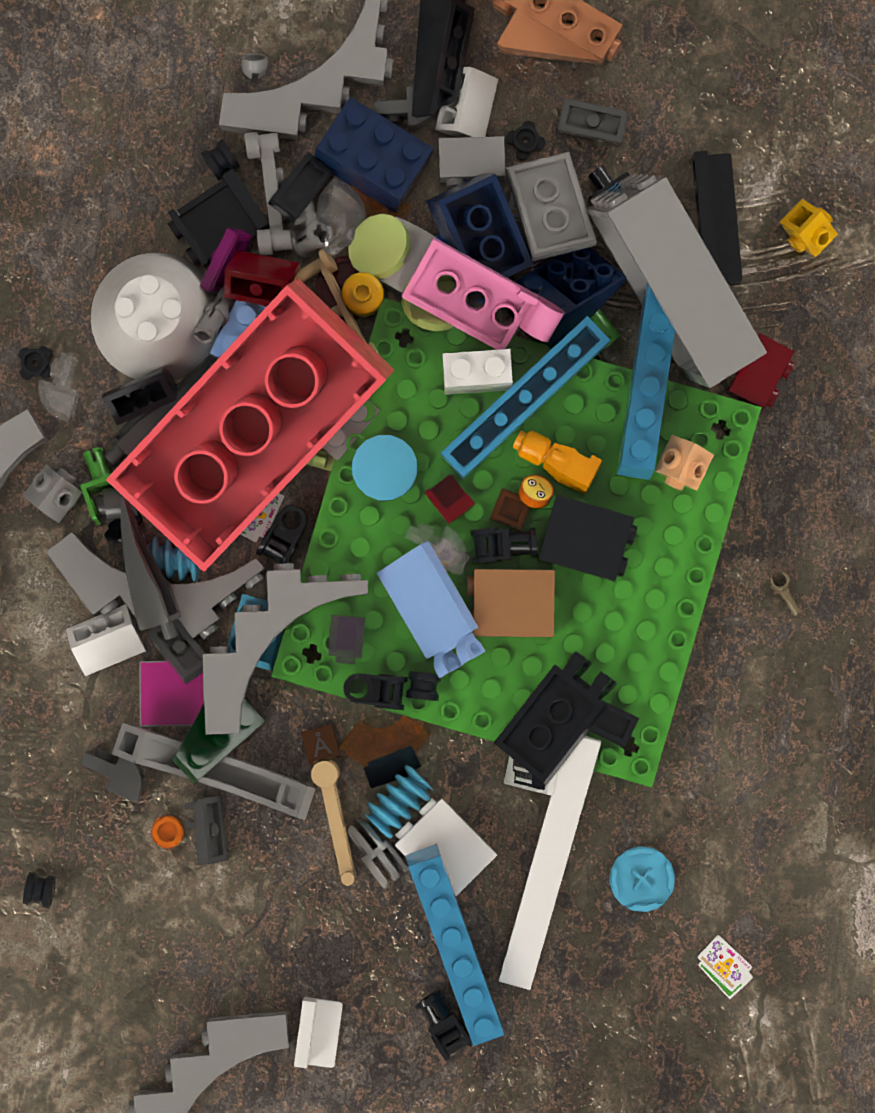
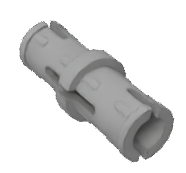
[193,286,236,344]

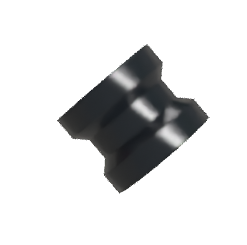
[200,139,240,181]
[406,671,441,701]
[23,872,56,909]

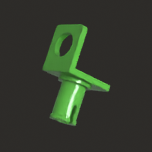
[80,447,113,526]

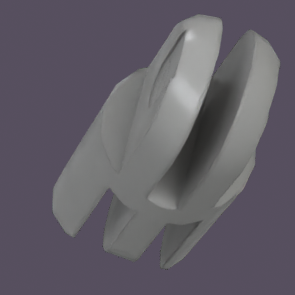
[348,819,409,889]

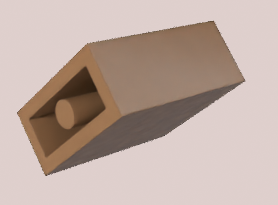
[467,569,555,637]

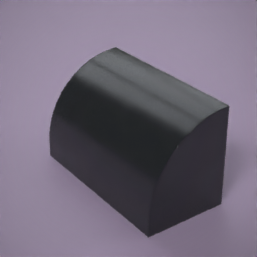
[102,367,177,425]

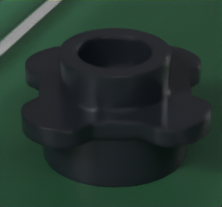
[507,121,545,160]
[18,346,52,380]

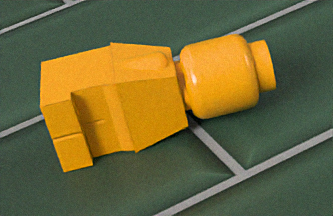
[512,430,602,495]

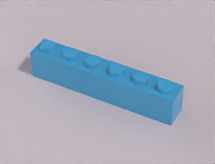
[617,283,675,480]
[441,316,610,480]
[406,844,504,1046]

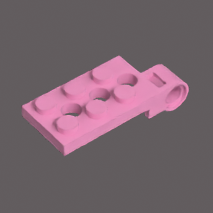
[401,237,565,350]

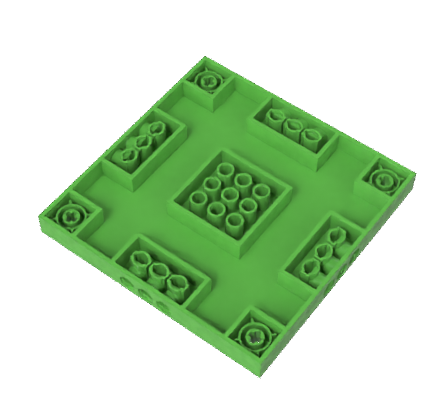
[271,298,762,788]

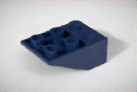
[508,247,626,349]

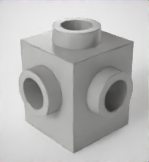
[22,464,83,523]

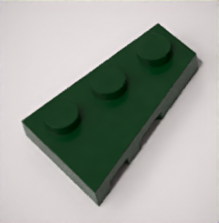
[172,698,265,784]

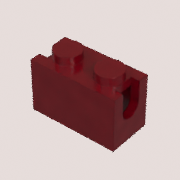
[224,250,300,306]
[726,333,795,412]

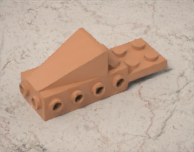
[491,0,623,66]

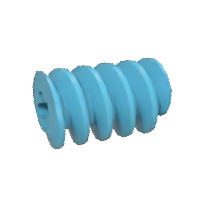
[143,534,200,583]
[364,765,434,838]

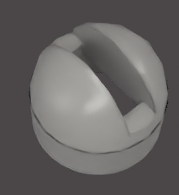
[242,53,268,79]

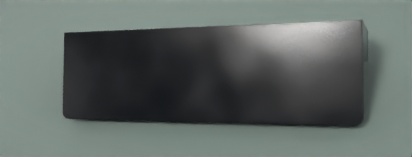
[692,150,742,284]

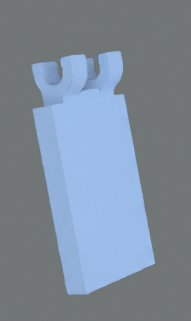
[377,541,485,678]

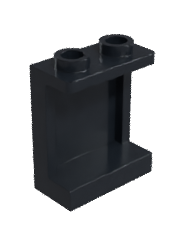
[167,169,270,271]
[537,495,638,582]

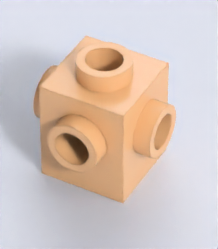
[654,435,714,491]

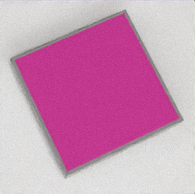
[139,661,204,727]

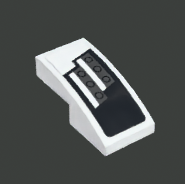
[504,756,558,796]

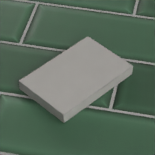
[506,152,597,261]

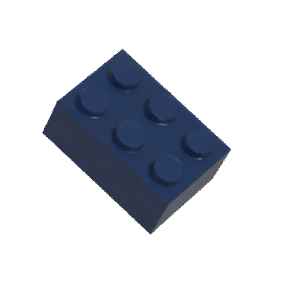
[314,97,434,213]
[426,174,534,293]

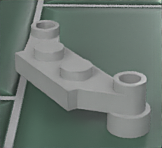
[244,132,292,256]

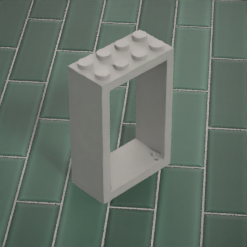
[587,173,767,388]

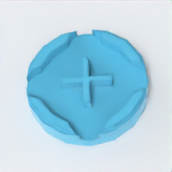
[352,435,417,501]
[609,846,675,912]

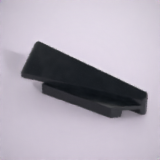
[412,0,475,118]

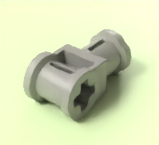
[288,200,332,259]

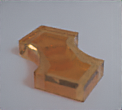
[339,716,431,767]

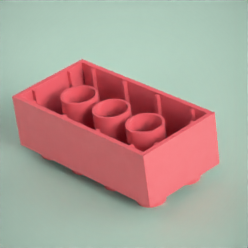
[106,278,395,572]

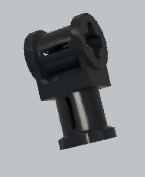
[470,528,537,564]
[414,990,473,1061]

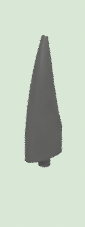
[104,354,213,465]
[121,497,181,640]

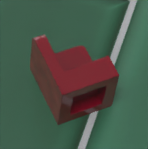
[424,475,475,525]

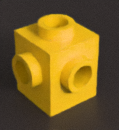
[780,199,838,258]

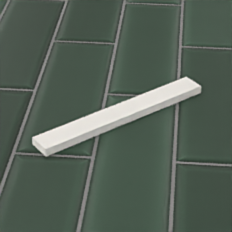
[499,736,601,990]

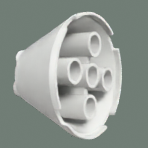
[91,253,220,380]

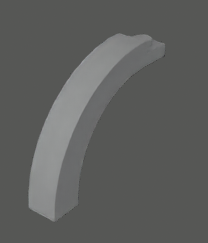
[112,723,316,820]

